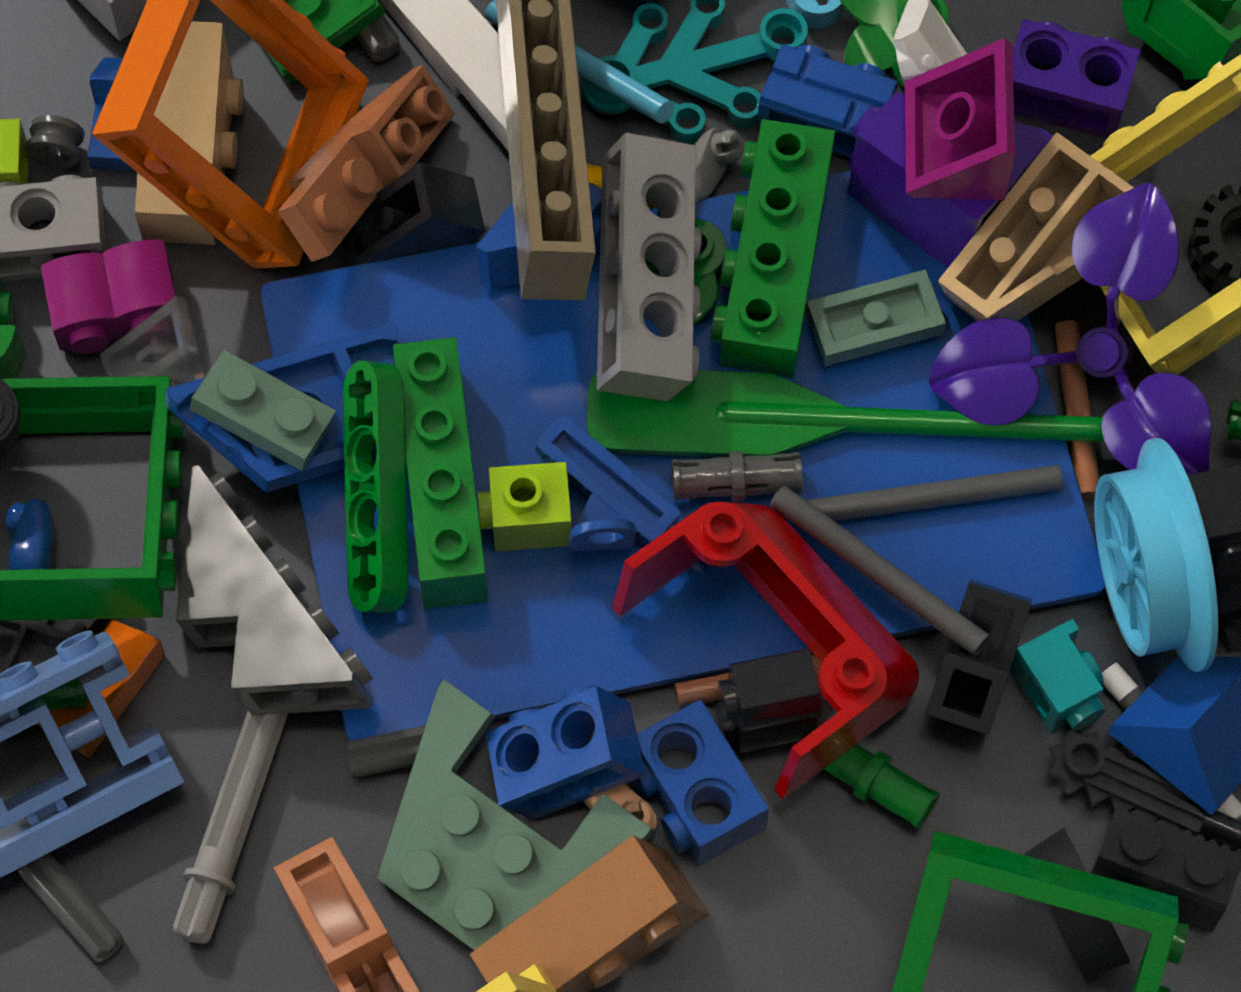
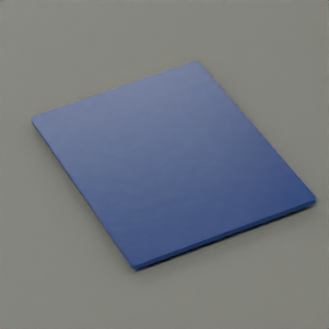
[260,171,1105,742]

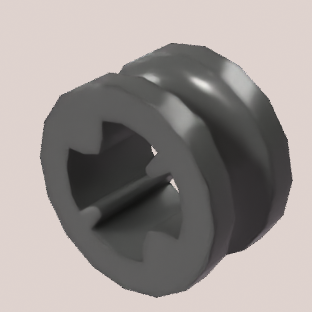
[25,115,85,169]

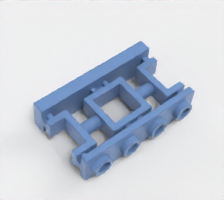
[0,631,184,878]

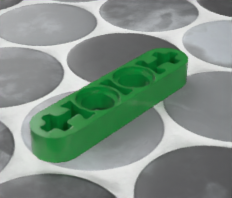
[343,361,408,613]

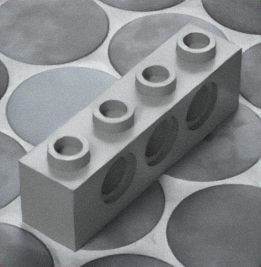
[597,133,702,402]
[0,175,107,282]

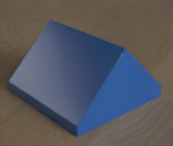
[1108,656,1241,816]

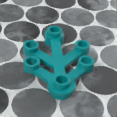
[582,0,808,144]

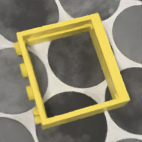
[1090,54,1241,375]

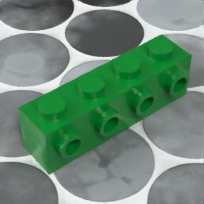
[710,119,835,378]

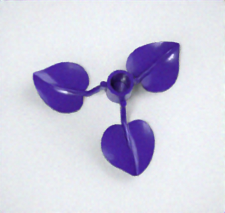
[929,183,1212,475]

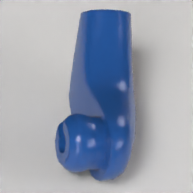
[6,498,54,570]

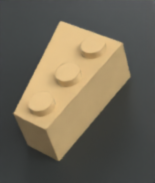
[135,21,244,245]
[938,132,1134,321]

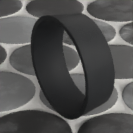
[1024,827,1131,977]

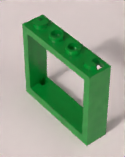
[0,376,186,621]
[891,831,1189,992]

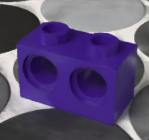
[1013,19,1140,138]

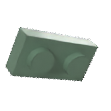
[805,269,946,366]
[190,350,336,471]

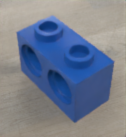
[485,685,645,820]
[633,699,769,866]

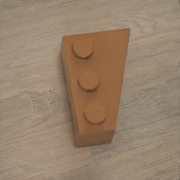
[469,835,710,992]

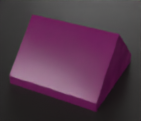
[905,38,1015,200]

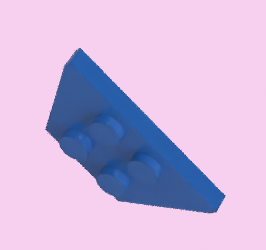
[165,323,398,493]

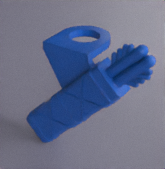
[535,415,713,576]

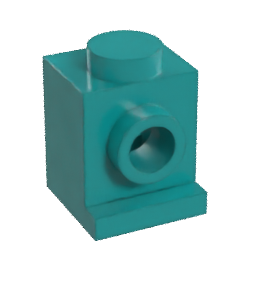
[1010,618,1106,734]

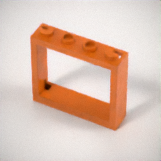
[91,0,369,269]

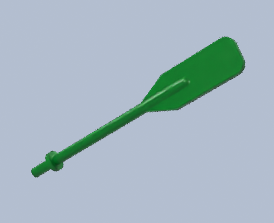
[587,370,1105,458]

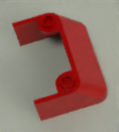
[612,502,919,800]

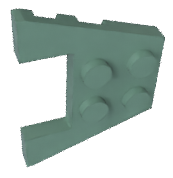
[377,679,655,950]

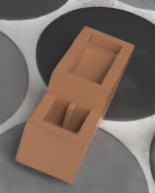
[273,837,420,992]

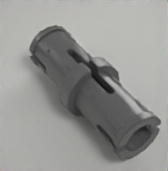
[671,451,803,502]

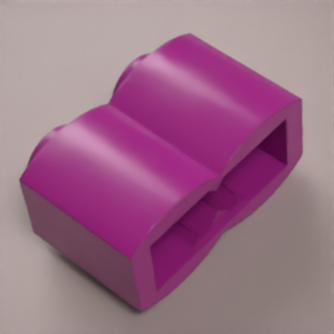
[40,239,182,354]

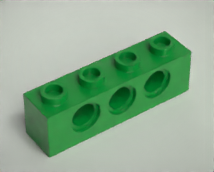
[393,337,488,609]

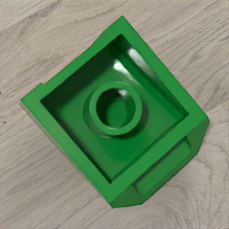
[1121,0,1241,80]

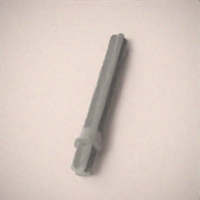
[173,711,288,944]

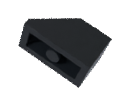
[343,162,486,267]

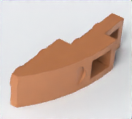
[278,65,455,262]

